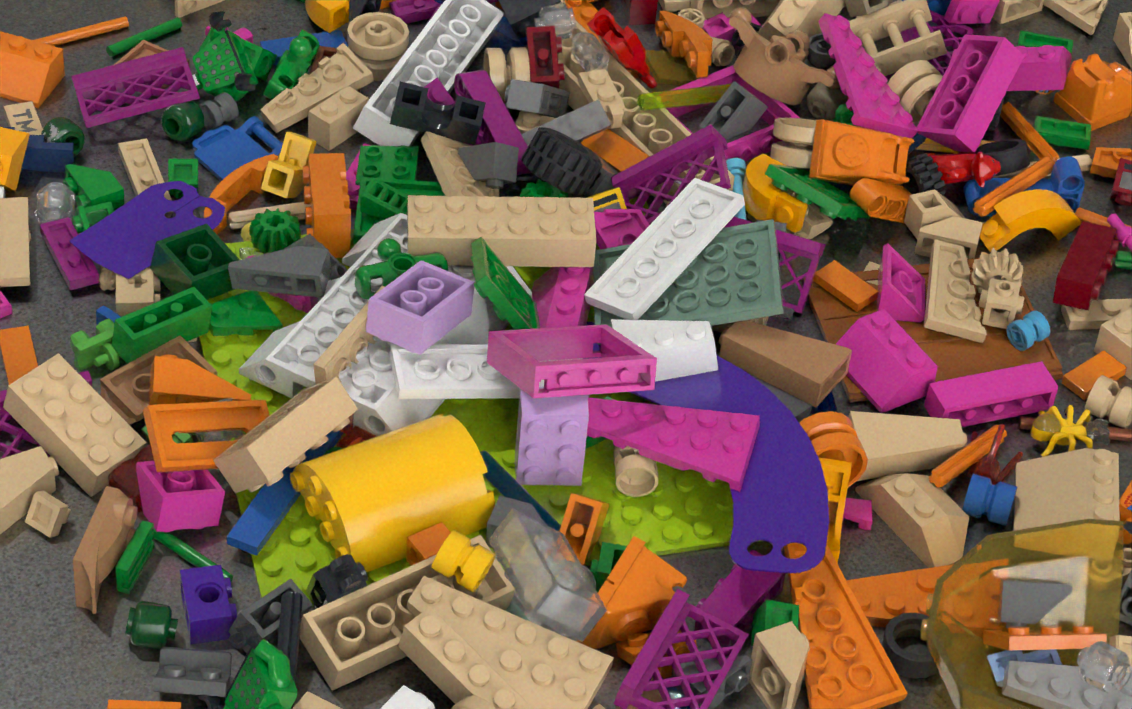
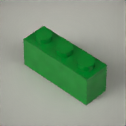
[112,287,212,364]

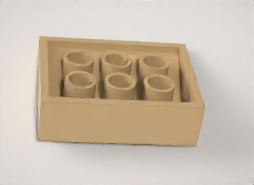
[1012,448,1120,562]

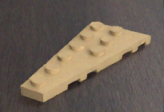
[407,576,613,709]

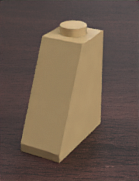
[0,446,59,534]

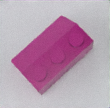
[836,309,938,413]

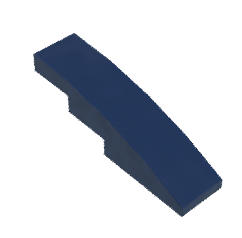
[3,127,75,173]

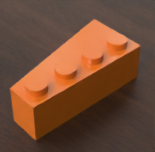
[303,153,351,258]

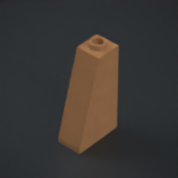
[719,320,852,407]

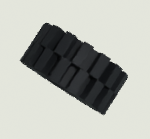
[900,153,946,196]

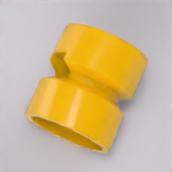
[431,529,496,593]

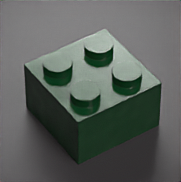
[150,223,239,300]

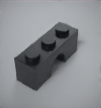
[390,81,486,145]

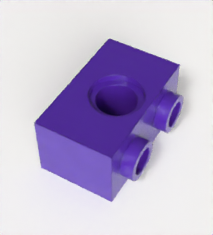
[180,565,237,645]

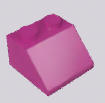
[136,461,225,533]

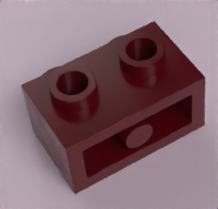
[527,25,565,89]

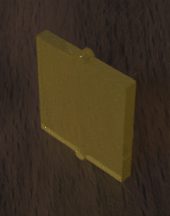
[645,50,698,86]

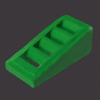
[360,178,408,219]

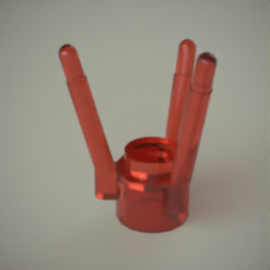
[967,424,1023,485]

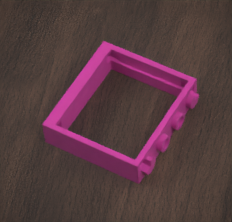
[654,65,800,162]
[487,324,657,398]

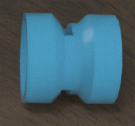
[1006,311,1050,351]

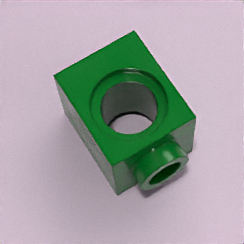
[241,38,277,81]
[751,599,799,646]

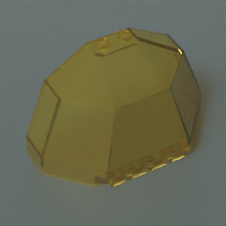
[921,519,1124,709]

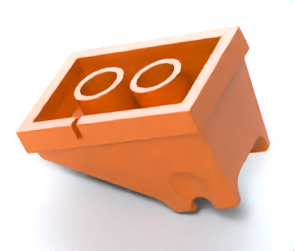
[1054,53,1132,131]
[809,119,914,186]
[576,536,687,649]

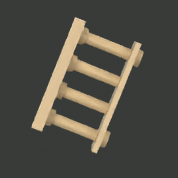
[820,0,947,76]

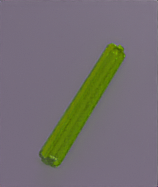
[637,84,731,111]

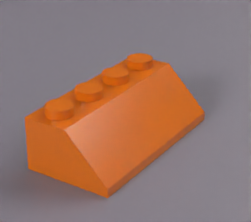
[0,31,65,108]

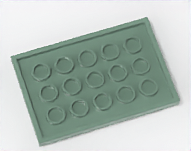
[593,219,784,345]

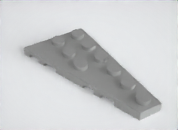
[1002,660,1132,709]

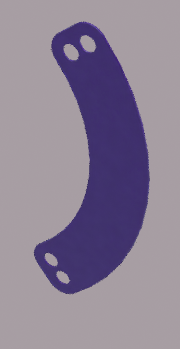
[583,321,829,573]

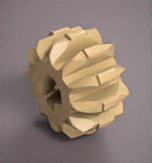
[971,247,1024,293]

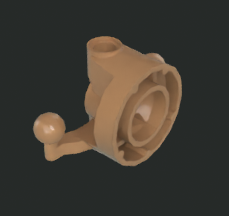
[729,8,840,105]

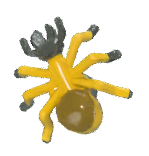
[1031,405,1110,457]

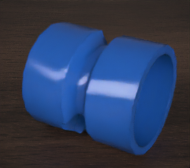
[962,474,1018,526]

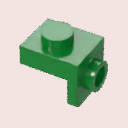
[168,159,199,199]
[72,201,114,234]
[589,542,627,594]

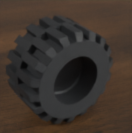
[521,127,603,196]

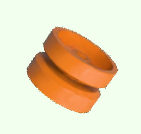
[799,411,868,487]

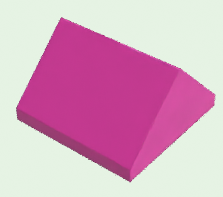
[877,244,925,322]

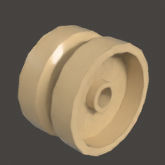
[347,12,409,81]
[483,47,531,110]
[888,60,943,128]
[770,118,816,169]

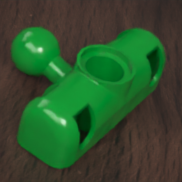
[263,29,320,100]
[354,238,448,300]

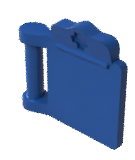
[192,116,283,181]

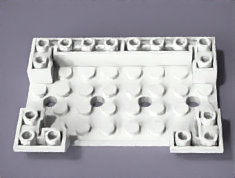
[239,213,532,437]

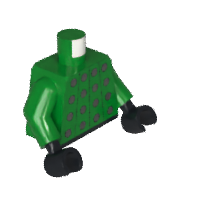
[192,11,258,101]
[194,623,298,709]

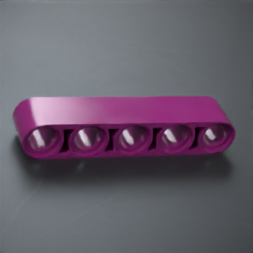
[454,70,531,175]

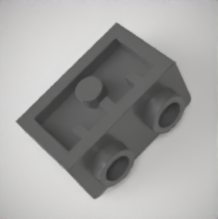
[154,647,232,697]

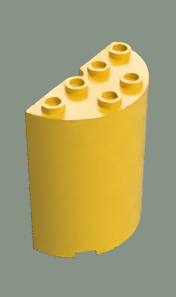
[290,413,495,573]

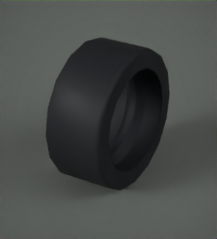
[975,139,1030,176]
[882,613,949,679]

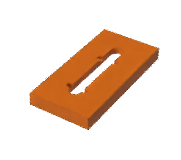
[143,400,270,472]

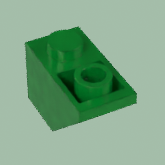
[63,164,125,211]

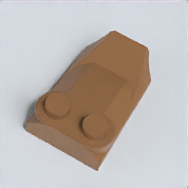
[100,336,217,425]
[73,486,137,614]

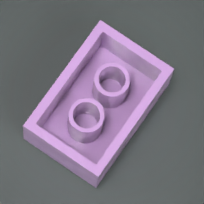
[366,260,475,355]
[515,387,589,486]

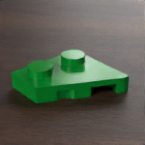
[209,290,283,336]

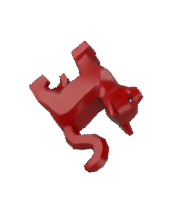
[587,7,657,89]
[918,151,1001,188]

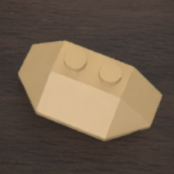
[855,473,969,568]

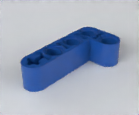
[963,156,1085,217]

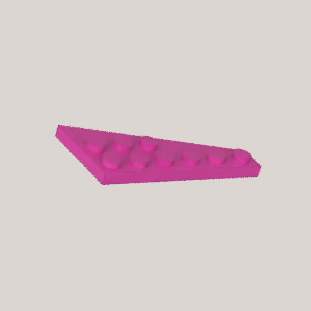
[818,13,918,138]
[587,397,760,492]

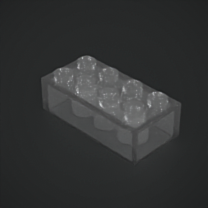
[489,508,607,642]

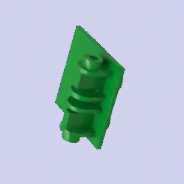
[355,145,419,185]

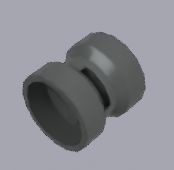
[199,92,238,130]

